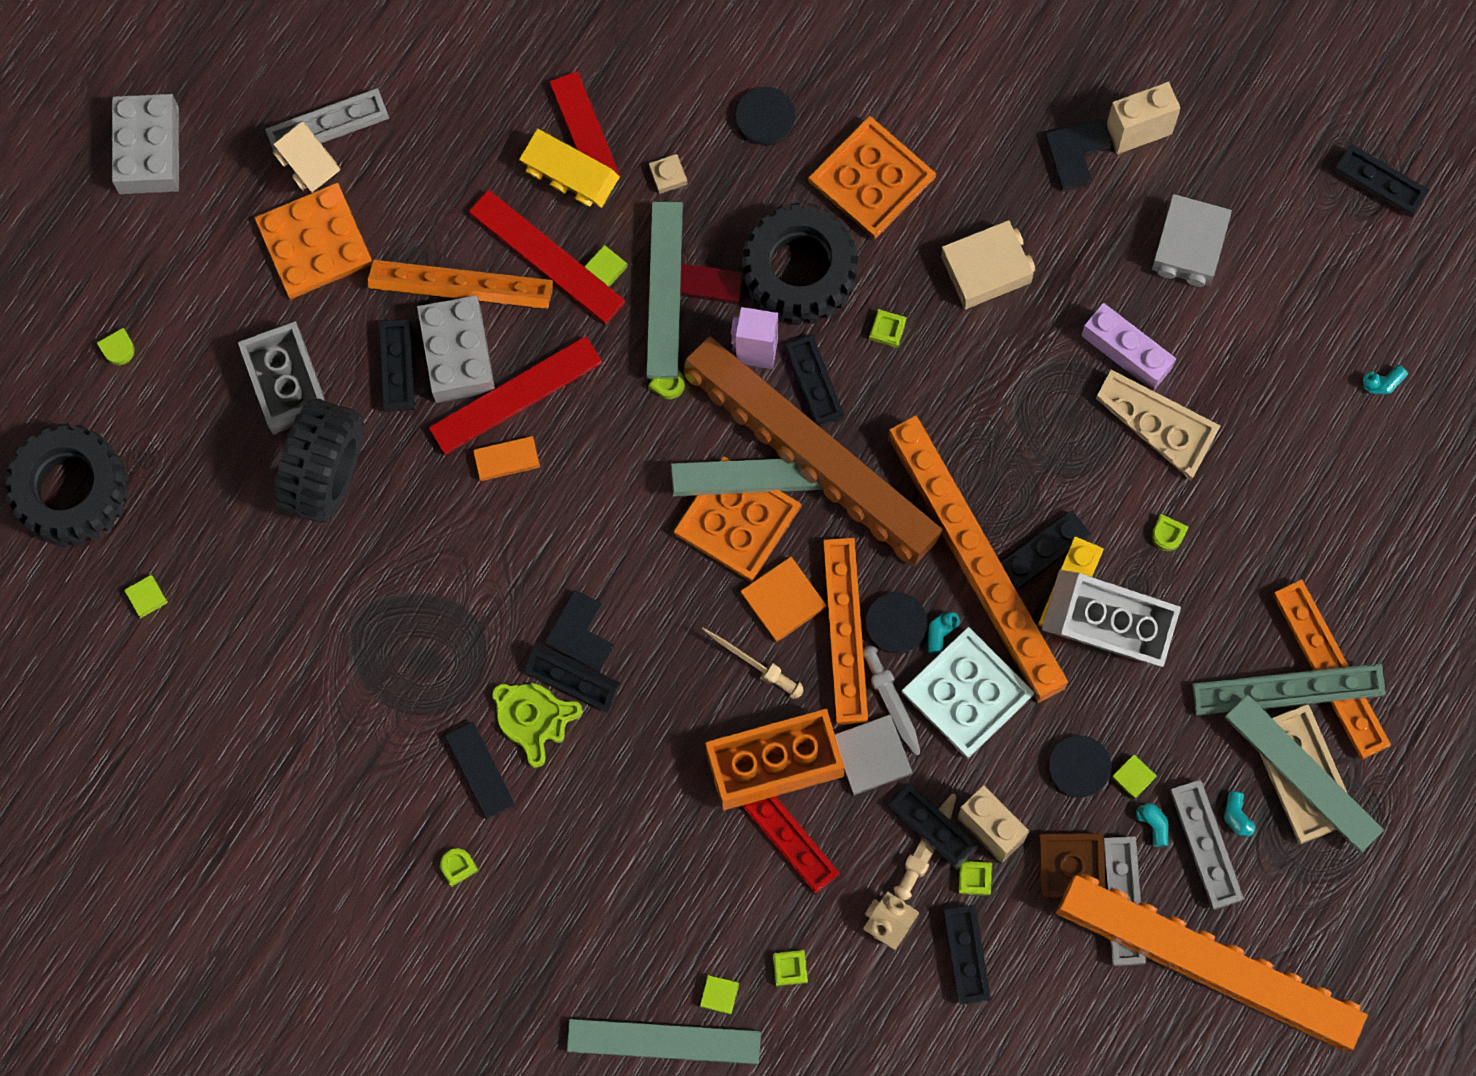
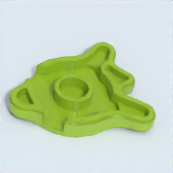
[492,683,583,768]

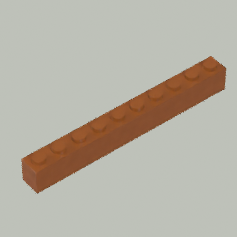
[683,336,943,566]

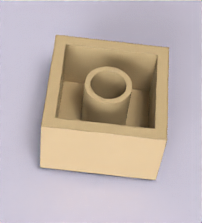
[273,120,341,192]

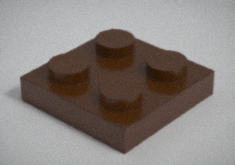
[1039,834,1105,899]

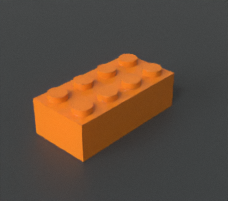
[705,709,845,811]

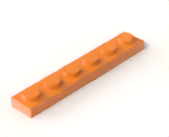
[368,260,553,309]
[823,538,868,724]
[1273,579,1391,760]

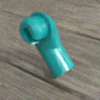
[1363,365,1408,394]
[928,611,960,654]
[1224,791,1255,837]
[1136,803,1168,847]

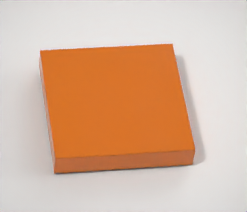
[741,557,827,643]

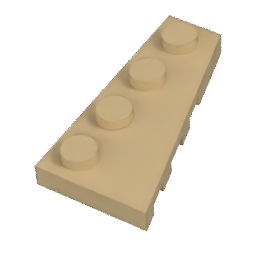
[1096,370,1220,481]

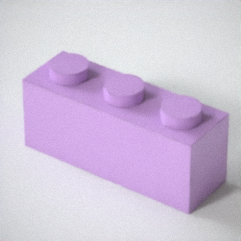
[1082,303,1176,391]
[731,307,778,369]

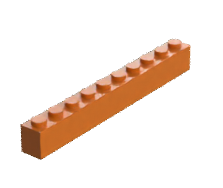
[888,415,1068,703]
[1056,874,1368,1053]

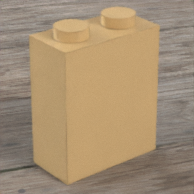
[1106,82,1181,154]
[941,220,1036,309]
[957,785,1029,864]

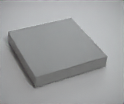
[835,715,913,795]

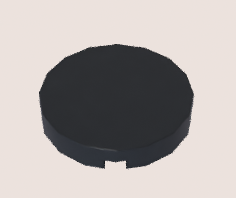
[736,87,795,146]
[866,592,928,654]
[1049,735,1112,798]

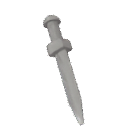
[863,646,920,755]

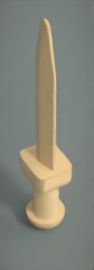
[702,628,803,699]
[894,794,956,900]

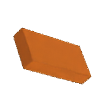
[473,436,540,481]

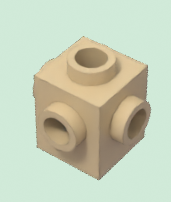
[863,892,920,950]

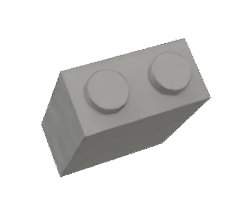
[1152,194,1232,287]

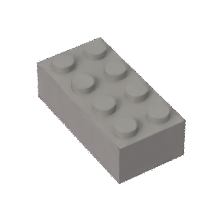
[1042,569,1181,667]

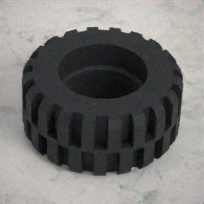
[742,203,858,325]
[273,398,364,523]
[4,424,129,547]

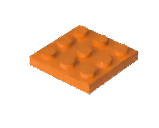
[809,116,936,240]
[255,183,373,299]
[674,456,801,582]

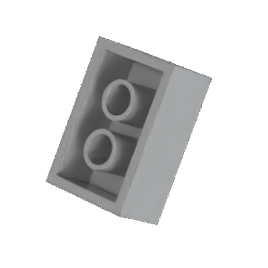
[112,94,179,194]
[417,296,495,403]
[238,321,326,435]

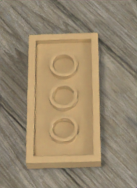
[1260,704,1348,845]

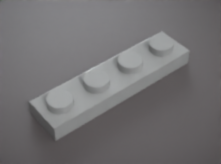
[265,88,389,159]
[1170,780,1244,911]
[1104,837,1146,966]

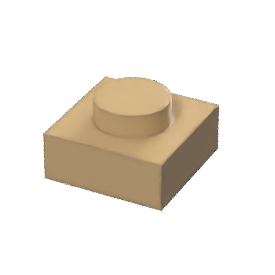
[649,154,687,194]

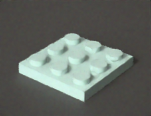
[902,627,1035,759]

